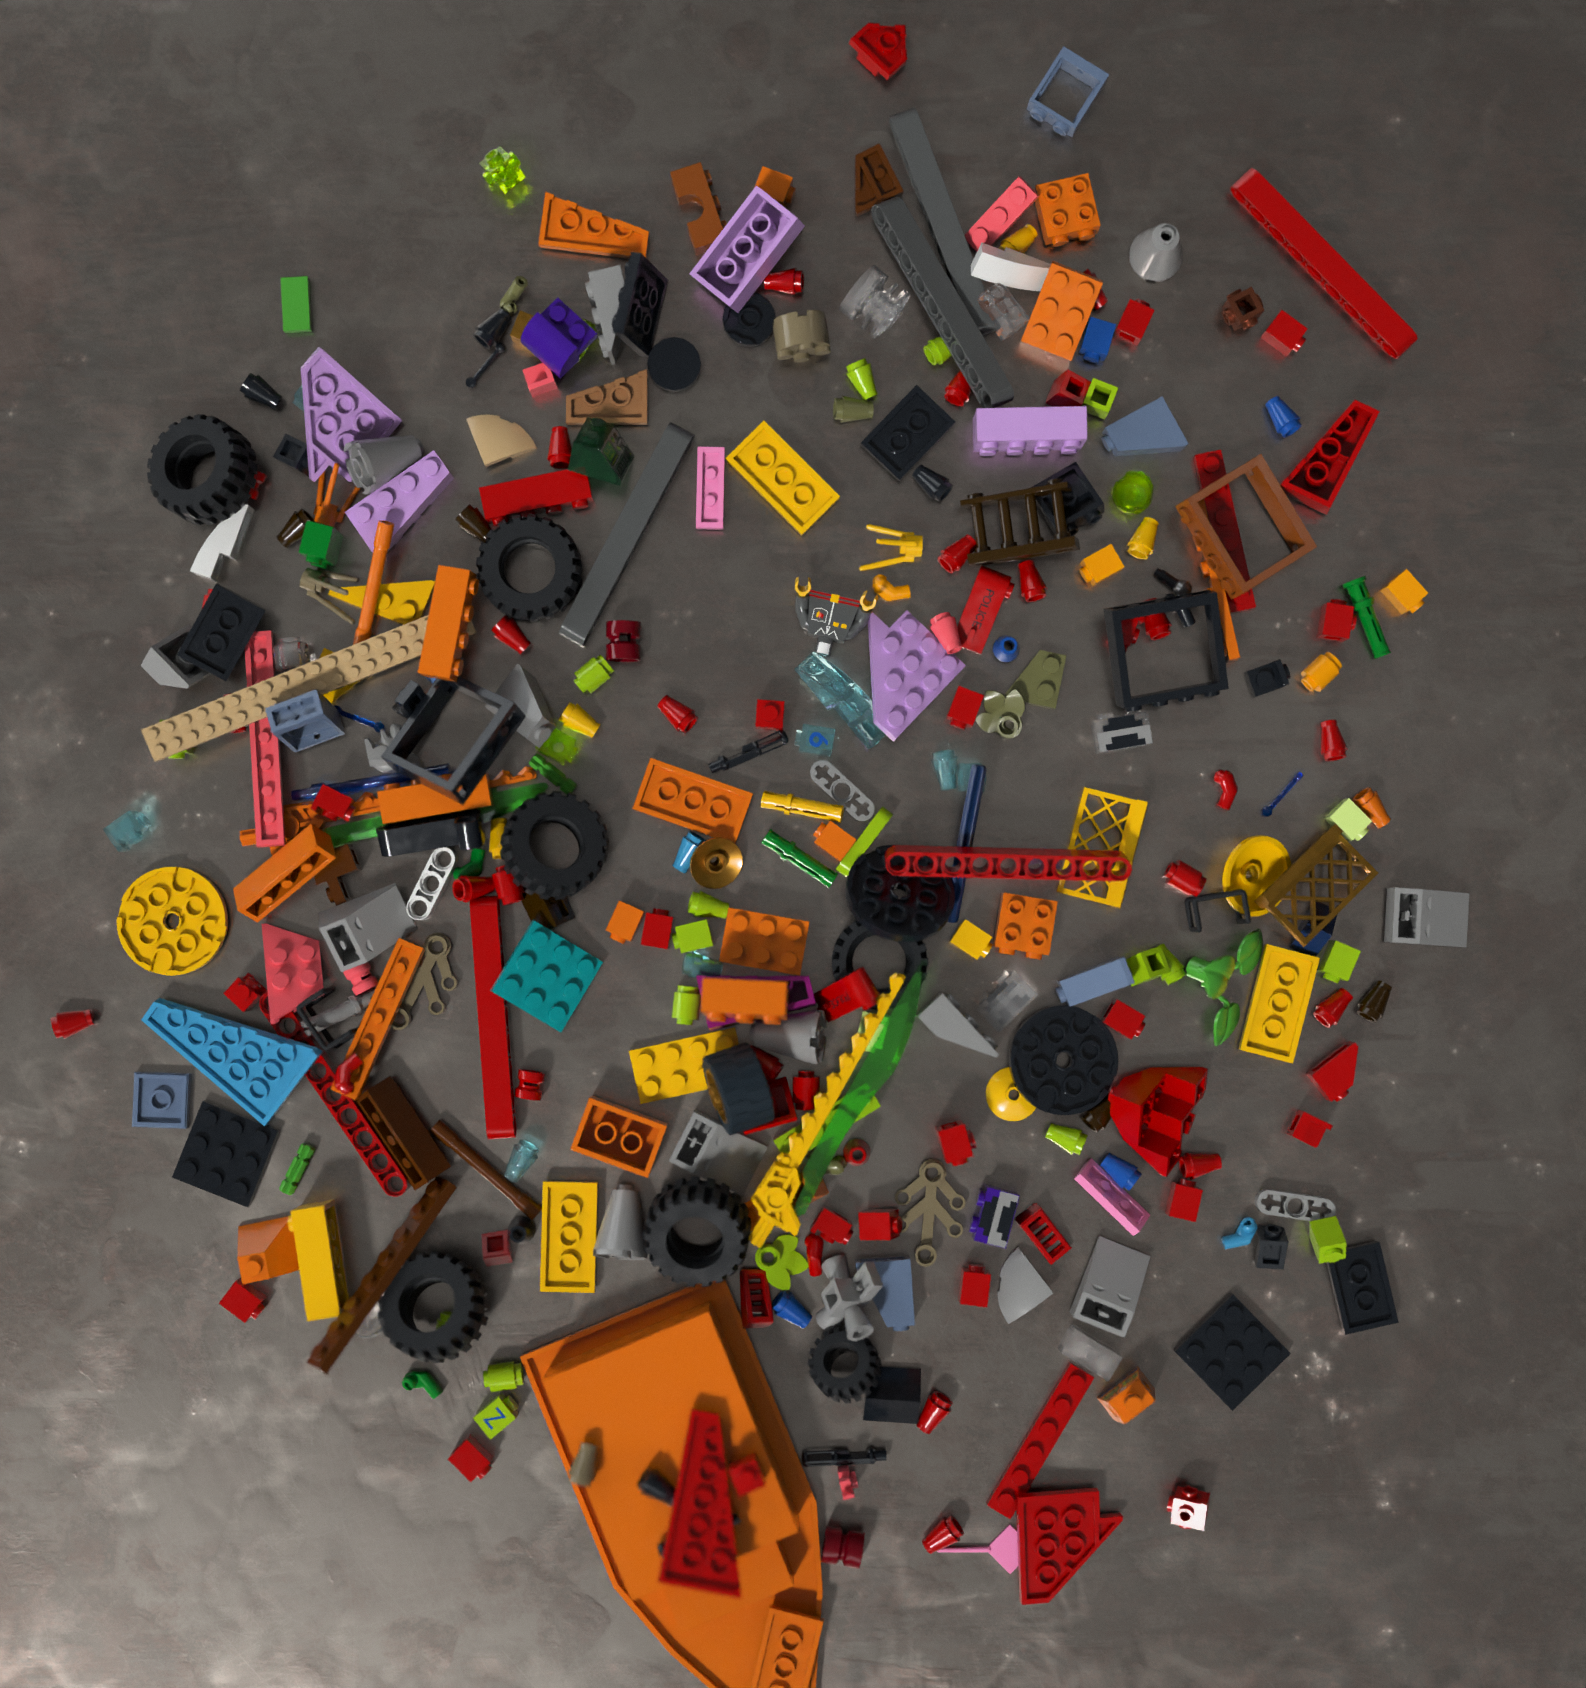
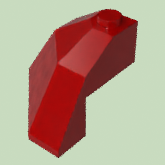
[1108,1067,1208,1177]

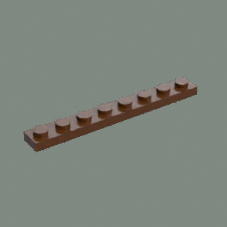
[307,1176,457,1375]

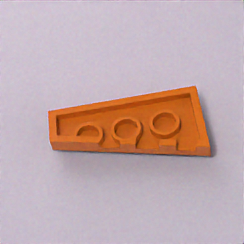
[538,191,650,259]

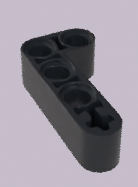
[376,809,486,857]

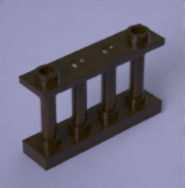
[960,478,1080,568]

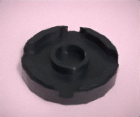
[722,293,776,347]
[647,337,701,392]

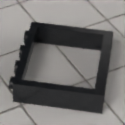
[1104,590,1229,711]
[381,676,526,805]

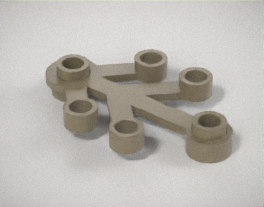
[391,933,458,1030]
[895,1159,966,1267]

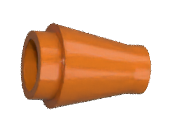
[1352,787,1391,828]

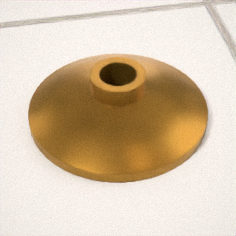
[690,837,743,889]

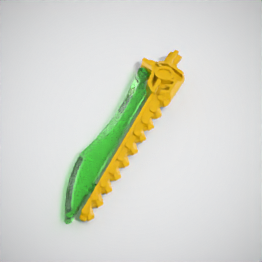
[748,972,922,1248]

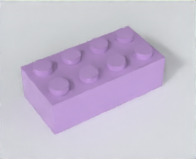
[689,185,805,313]
[973,406,1087,456]

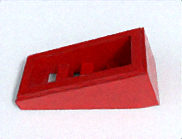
[1015,1203,1072,1265]
[740,1269,774,1329]

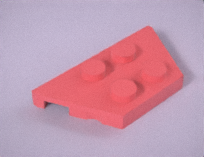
[261,923,324,1024]

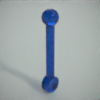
[335,705,384,733]
[1262,771,1304,817]

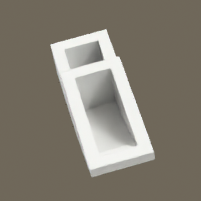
[971,242,1051,291]
[190,503,254,582]

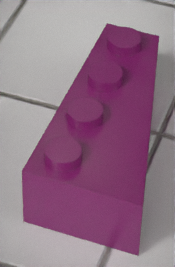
[696,975,817,1031]

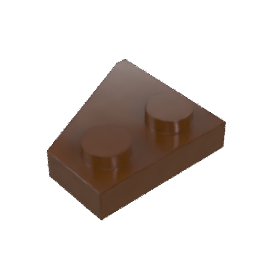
[855,143,904,217]

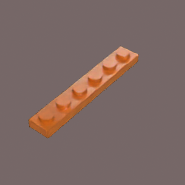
[1195,499,1240,662]
[331,938,425,1101]

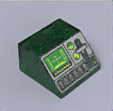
[568,417,634,486]

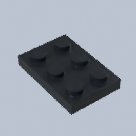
[860,385,956,482]
[177,583,266,681]
[1326,1241,1399,1335]

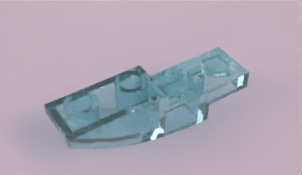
[794,652,886,749]

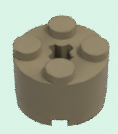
[772,310,831,363]

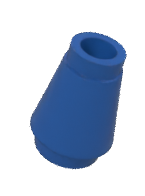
[1265,396,1302,438]
[993,635,1020,662]
[1100,1153,1142,1191]
[772,1290,812,1329]

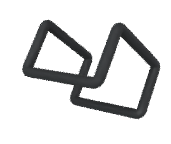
[1185,889,1251,933]
[297,987,358,1051]

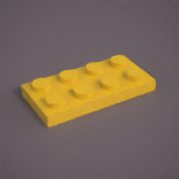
[726,420,840,536]
[1238,944,1320,1064]
[629,1027,739,1104]
[540,1181,598,1293]

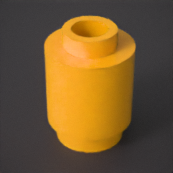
[1301,652,1342,692]

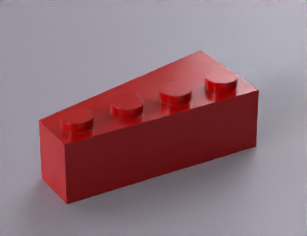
[1280,400,1380,515]

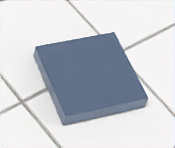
[132,1072,191,1129]

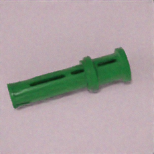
[1342,576,1391,659]

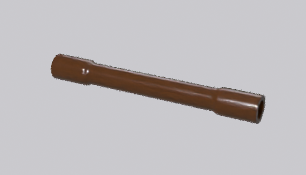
[429,1119,542,1220]

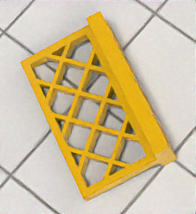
[1057,787,1148,909]

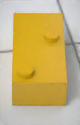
[288,1199,349,1321]

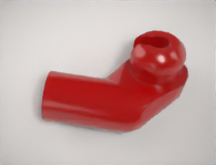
[805,1234,824,1277]

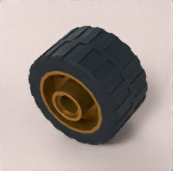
[702,1042,775,1136]

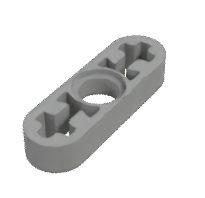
[810,760,875,822]
[1254,1189,1336,1221]

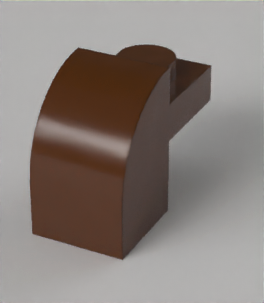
[315,844,362,906]

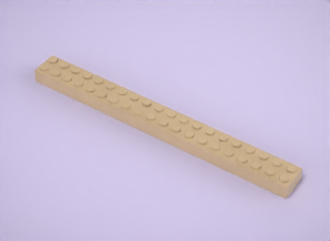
[141,615,476,762]

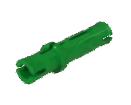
[761,829,838,888]

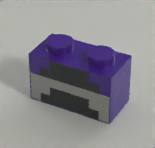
[969,1184,1020,1249]

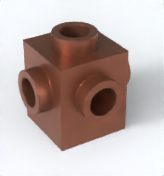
[1222,287,1264,331]

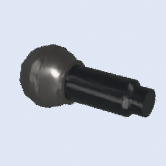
[1154,568,1192,595]

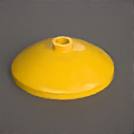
[1222,835,1291,917]

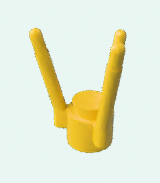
[859,524,923,571]

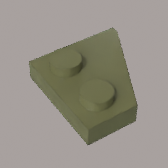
[1005,650,1067,709]

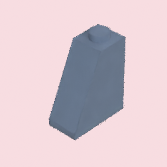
[1101,396,1189,456]
[1055,956,1135,1007]
[855,1255,915,1331]

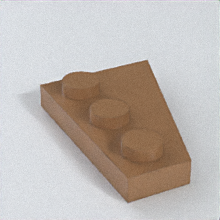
[566,369,648,425]

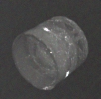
[839,265,911,339]

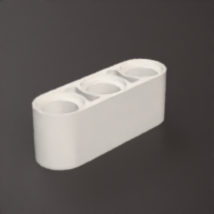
[406,847,459,920]

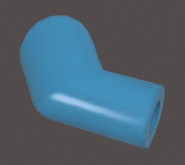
[1222,1217,1257,1250]

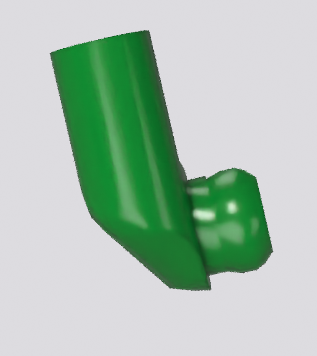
[453,848,486,880]
[402,1371,443,1399]

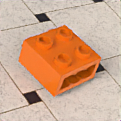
[1034,173,1101,247]
[993,892,1058,960]

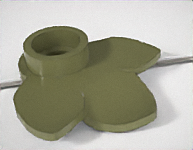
[975,689,1025,738]

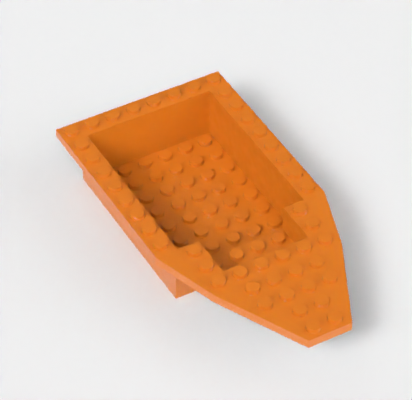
[520,1280,823,1688]

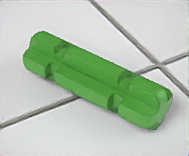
[529,753,577,795]
[279,1143,315,1195]

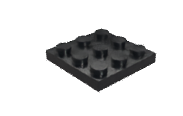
[612,252,668,358]
[172,1100,280,1207]
[1174,1293,1291,1411]

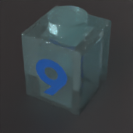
[794,724,836,758]

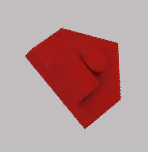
[849,23,907,81]

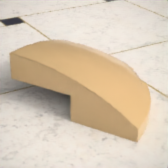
[466,415,537,467]

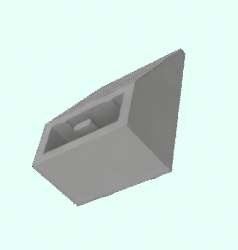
[585,265,624,364]
[319,883,417,972]
[1384,887,1470,947]
[916,992,999,1058]
[669,1109,768,1195]
[1069,1236,1150,1338]

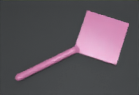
[937,1524,1018,1574]

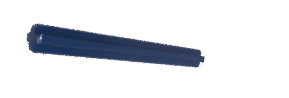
[947,764,987,923]

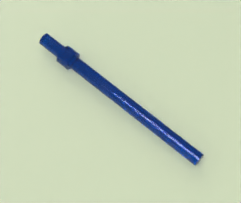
[291,763,451,801]

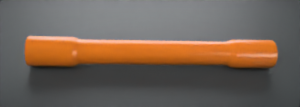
[353,520,395,645]

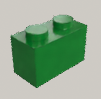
[299,521,344,569]

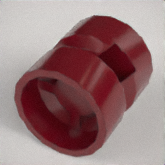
[606,620,641,662]
[821,1526,865,1569]

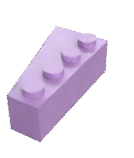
[345,450,454,553]

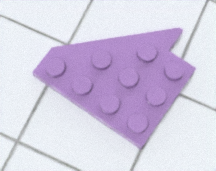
[301,347,402,482]
[868,610,966,742]

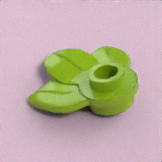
[755,1235,808,1290]

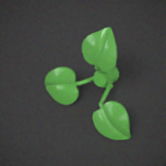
[1186,929,1263,1047]

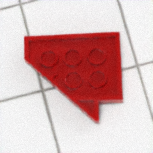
[1016,1487,1123,1605]

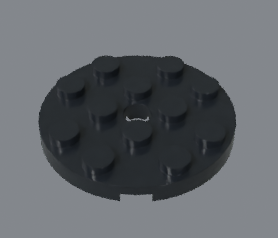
[845,845,955,942]
[1009,1006,1118,1115]

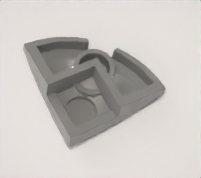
[997,1247,1053,1324]

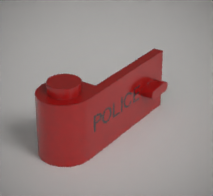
[957,565,1015,654]
[814,966,880,1023]

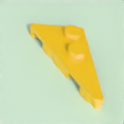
[328,580,435,625]

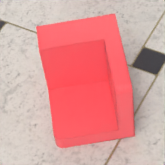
[523,362,558,397]

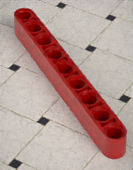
[1230,168,1418,359]
[884,845,1132,881]
[470,896,517,1140]
[259,992,411,1197]

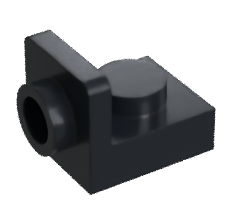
[273,434,309,477]
[1245,659,1291,698]
[392,680,425,719]
[1255,1224,1288,1270]

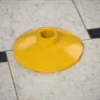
[985,1067,1036,1121]

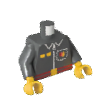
[795,577,878,656]

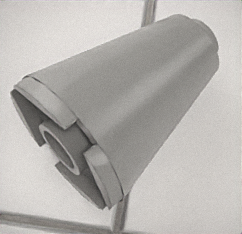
[1129,223,1183,282]
[344,435,424,495]
[750,1010,827,1064]
[593,1185,648,1260]

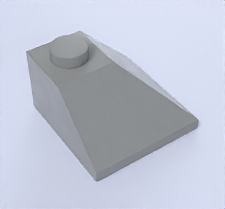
[141,624,211,689]

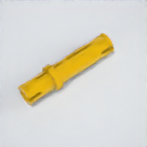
[761,790,844,823]

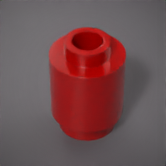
[1164,860,1207,897]
[492,865,525,906]
[793,1070,820,1110]

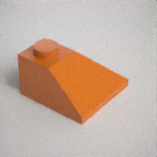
[237,1216,299,1284]

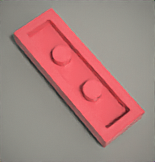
[964,176,1039,252]

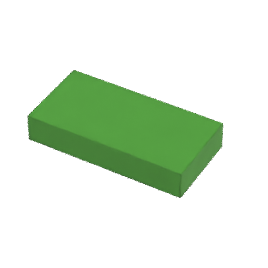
[281,276,312,333]

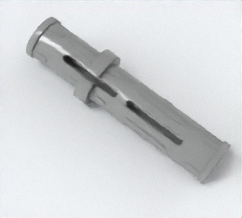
[301,986,376,1038]

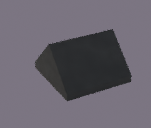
[863,1365,921,1424]

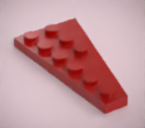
[658,1408,742,1599]

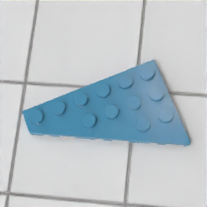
[141,998,323,1126]

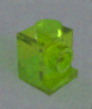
[535,728,579,766]

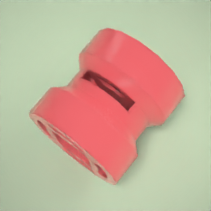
[343,962,379,997]

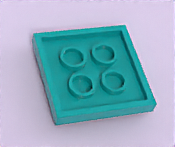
[490,920,603,1032]

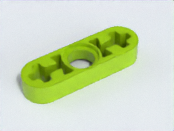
[836,806,893,877]

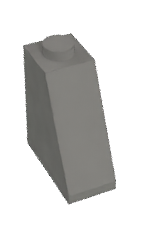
[485,664,556,748]

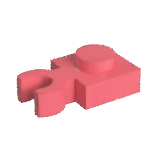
[837,1465,859,1500]

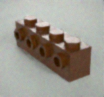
[355,1076,451,1191]

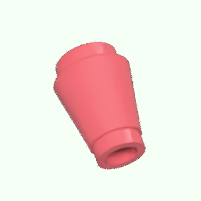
[930,612,962,654]

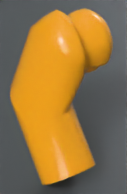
[872,574,911,601]

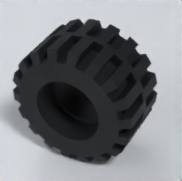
[808,1327,882,1403]

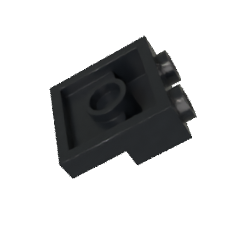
[1030,462,1104,536]

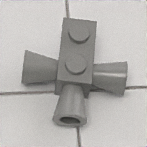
[816,1255,883,1341]

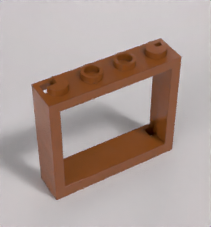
[1175,454,1317,600]

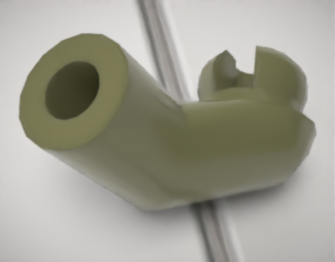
[500,276,528,316]
[806,1147,847,1175]

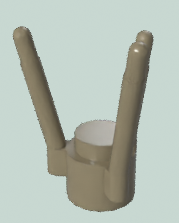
[300,568,359,624]

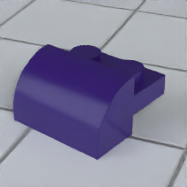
[521,297,598,379]

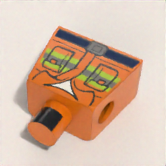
[1097,1367,1156,1424]

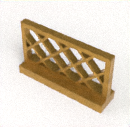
[1254,824,1378,947]

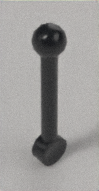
[466,342,506,389]

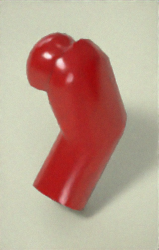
[1214,769,1238,811]
[334,1052,364,1095]

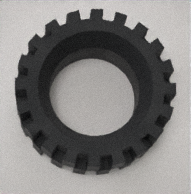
[832,920,928,1010]

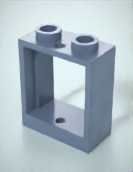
[1027,46,1109,138]
[265,689,345,753]

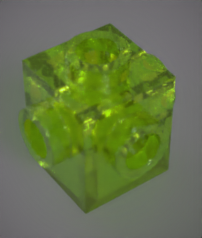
[479,146,525,194]

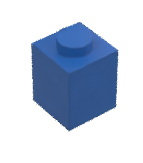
[1078,317,1116,363]

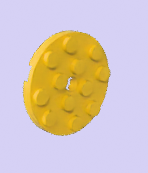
[117,867,228,976]

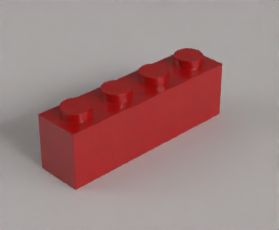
[479,465,594,526]

